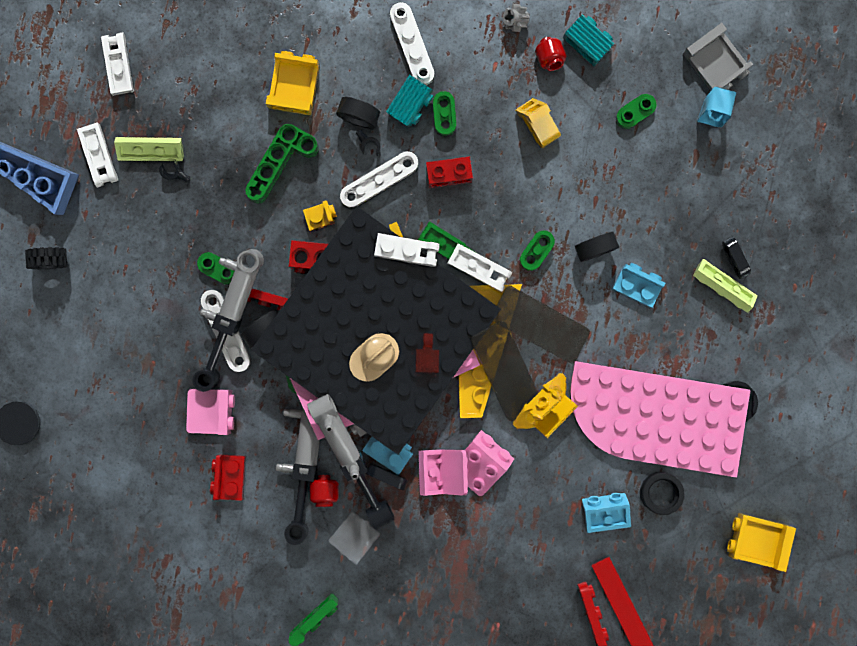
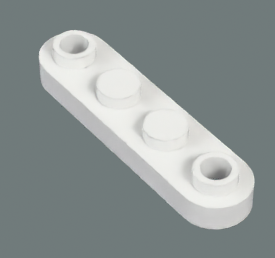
[390,3,434,85]
[340,152,418,208]
[201,290,251,372]

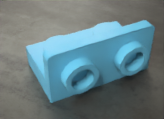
[612,263,666,308]
[362,437,413,475]
[582,493,631,533]

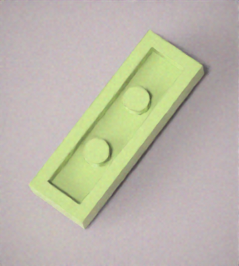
[114,137,184,161]
[693,259,757,313]

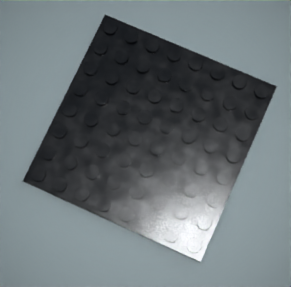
[251,206,501,455]

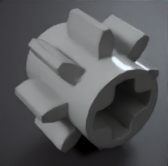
[503,4,530,32]

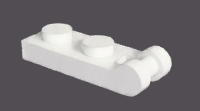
[101,32,134,96]
[77,122,118,188]
[374,233,440,267]
[447,244,512,292]

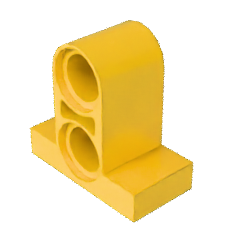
[515,98,561,148]

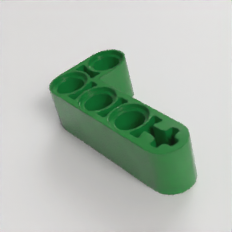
[245,124,319,203]

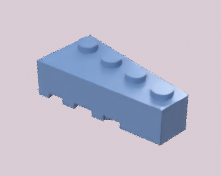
[0,142,79,215]

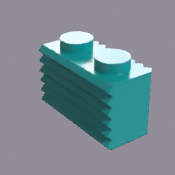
[563,14,614,67]
[386,74,434,127]

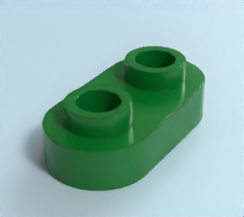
[433,91,456,136]
[616,94,657,129]
[520,230,555,271]
[197,252,235,285]

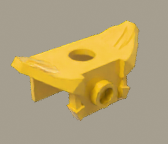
[513,373,578,438]

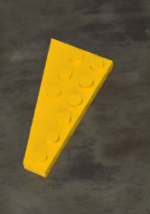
[459,284,522,418]

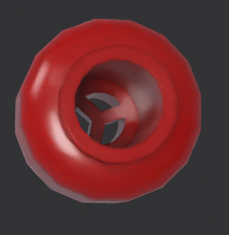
[535,37,567,71]
[310,475,339,507]

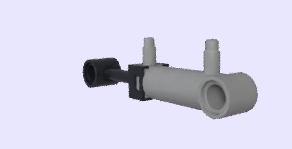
[192,249,264,392]
[307,394,395,529]
[276,406,320,545]

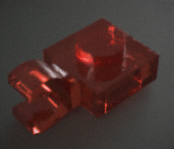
[415,333,439,373]

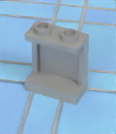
[683,23,753,91]

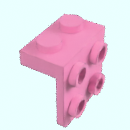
[186,389,235,435]
[465,430,514,496]
[418,449,468,496]

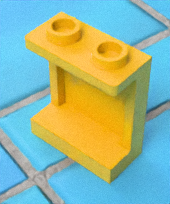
[266,51,320,116]
[727,513,796,572]

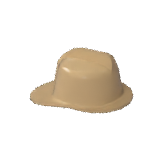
[349,333,399,382]

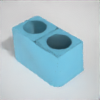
[697,87,736,127]

